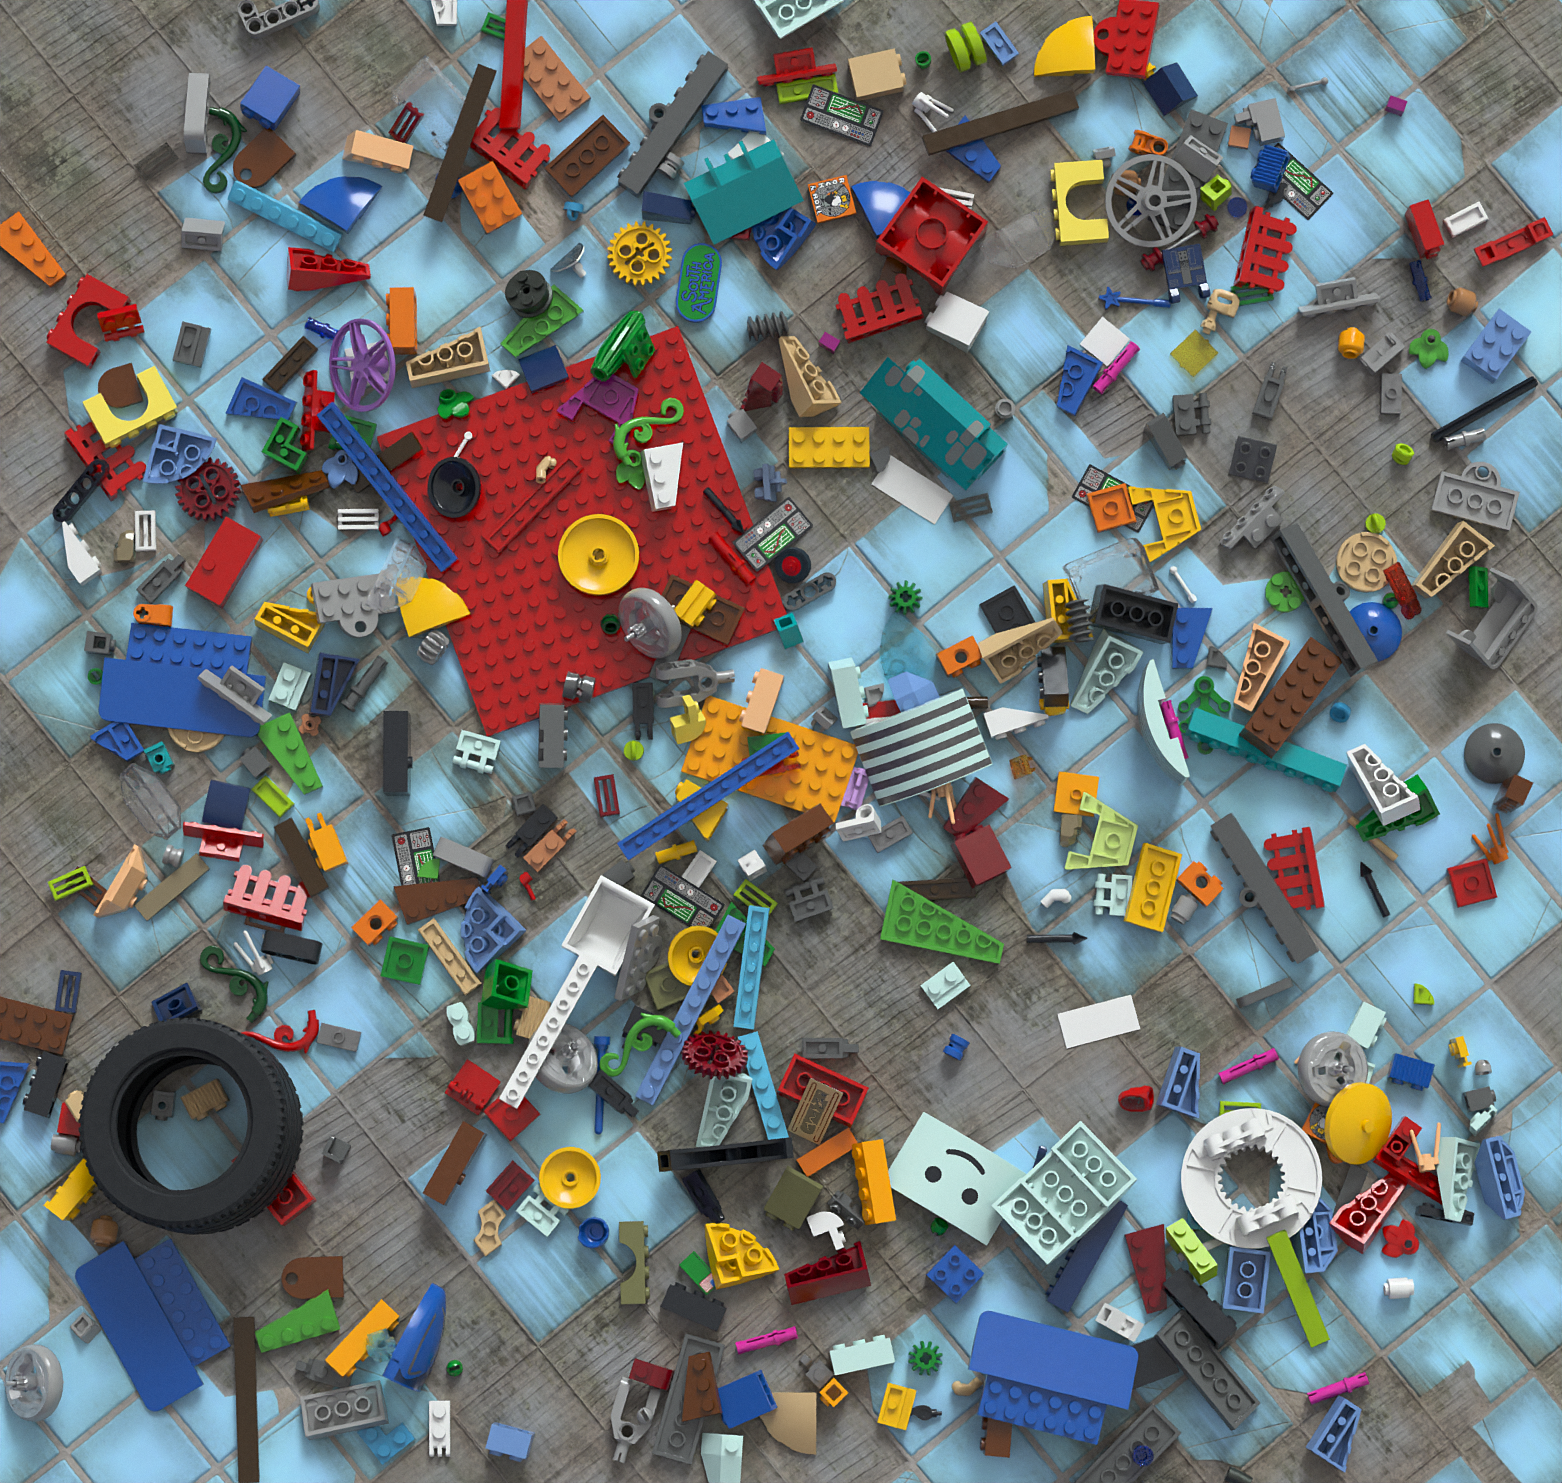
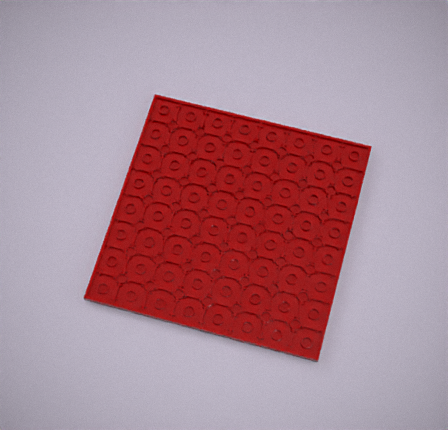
[377,326,787,737]

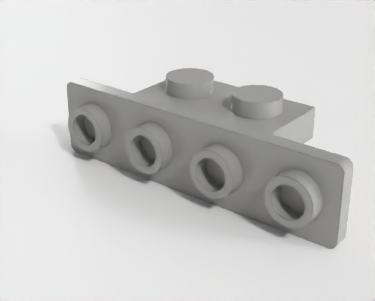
[1298,277,1380,317]
[1219,485,1285,549]
[197,666,272,725]

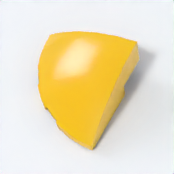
[1034,16,1095,77]
[396,576,470,637]
[704,1223,779,1290]

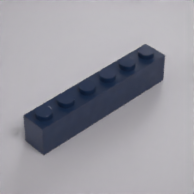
[1045,1200,1128,1313]

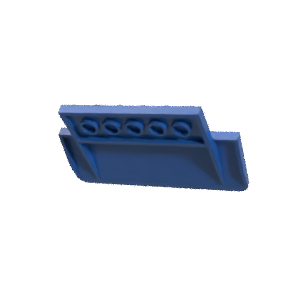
[99,623,266,737]
[75,1238,231,1411]
[968,1311,1138,1445]

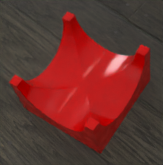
[875,177,988,295]

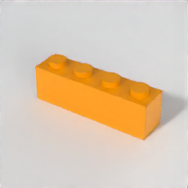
[852,1139,896,1225]
[324,1299,399,1379]

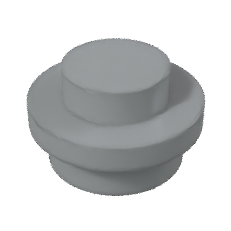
[995,399,1015,419]

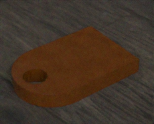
[233,128,296,188]
[281,1256,344,1299]

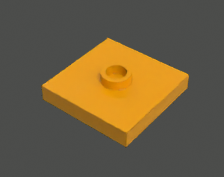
[1053,771,1099,817]

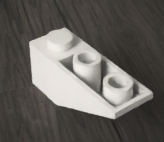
[62,521,102,586]
[983,707,1049,740]

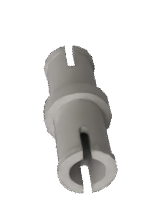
[1444,428,1486,450]

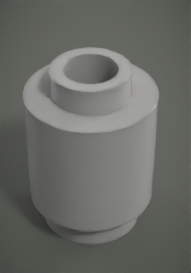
[1170,893,1199,925]
[51,1133,82,1156]

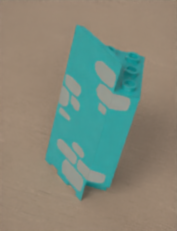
[860,357,1008,491]

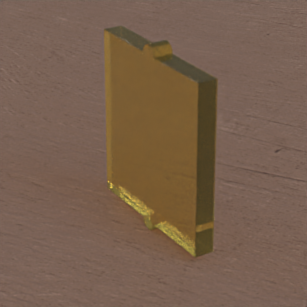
[1170,329,1218,377]

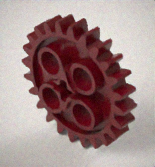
[175,457,241,522]
[681,1030,748,1080]

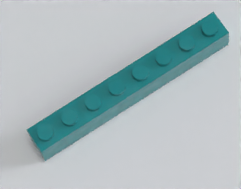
[1184,707,1347,792]

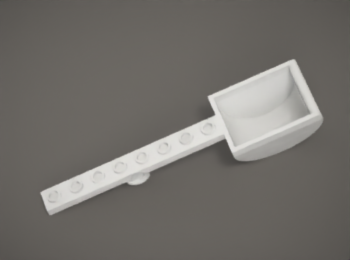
[499,875,655,1109]

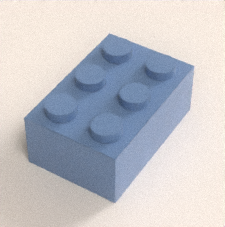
[1461,308,1531,384]
[1221,1247,1271,1314]
[485,1422,535,1462]

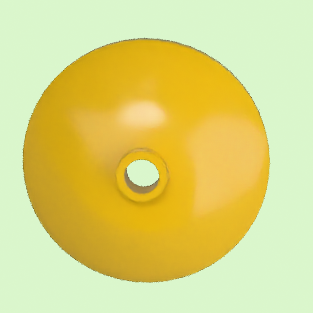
[667,926,727,986]
[539,1147,601,1209]

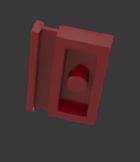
[486,1160,535,1211]

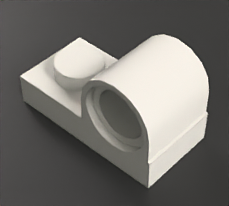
[836,804,881,842]
[737,850,767,881]

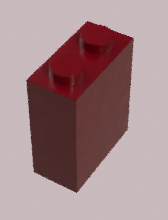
[950,824,1012,889]

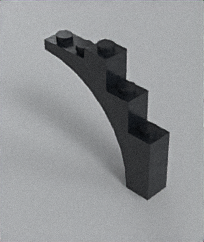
[657,1137,794,1172]

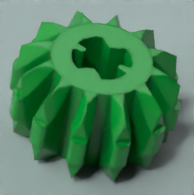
[888,580,923,615]
[908,1341,943,1376]

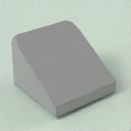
[70,1312,101,1343]

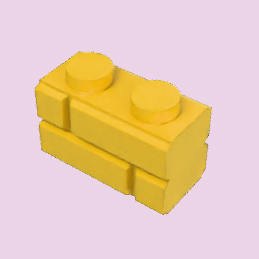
[674,580,717,628]

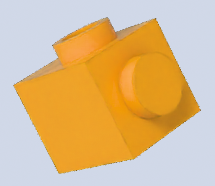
[819,1378,848,1407]

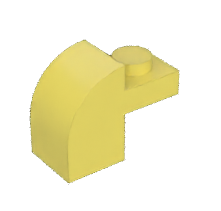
[669,695,706,744]

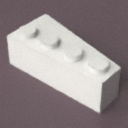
[1347,744,1420,826]

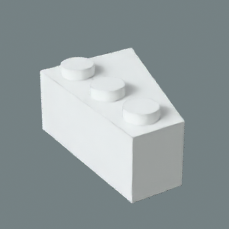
[640,443,683,512]

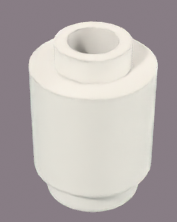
[1383,1277,1414,1299]

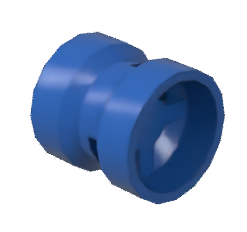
[942,1034,970,1061]

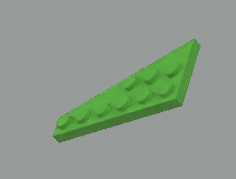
[880,879,1004,964]

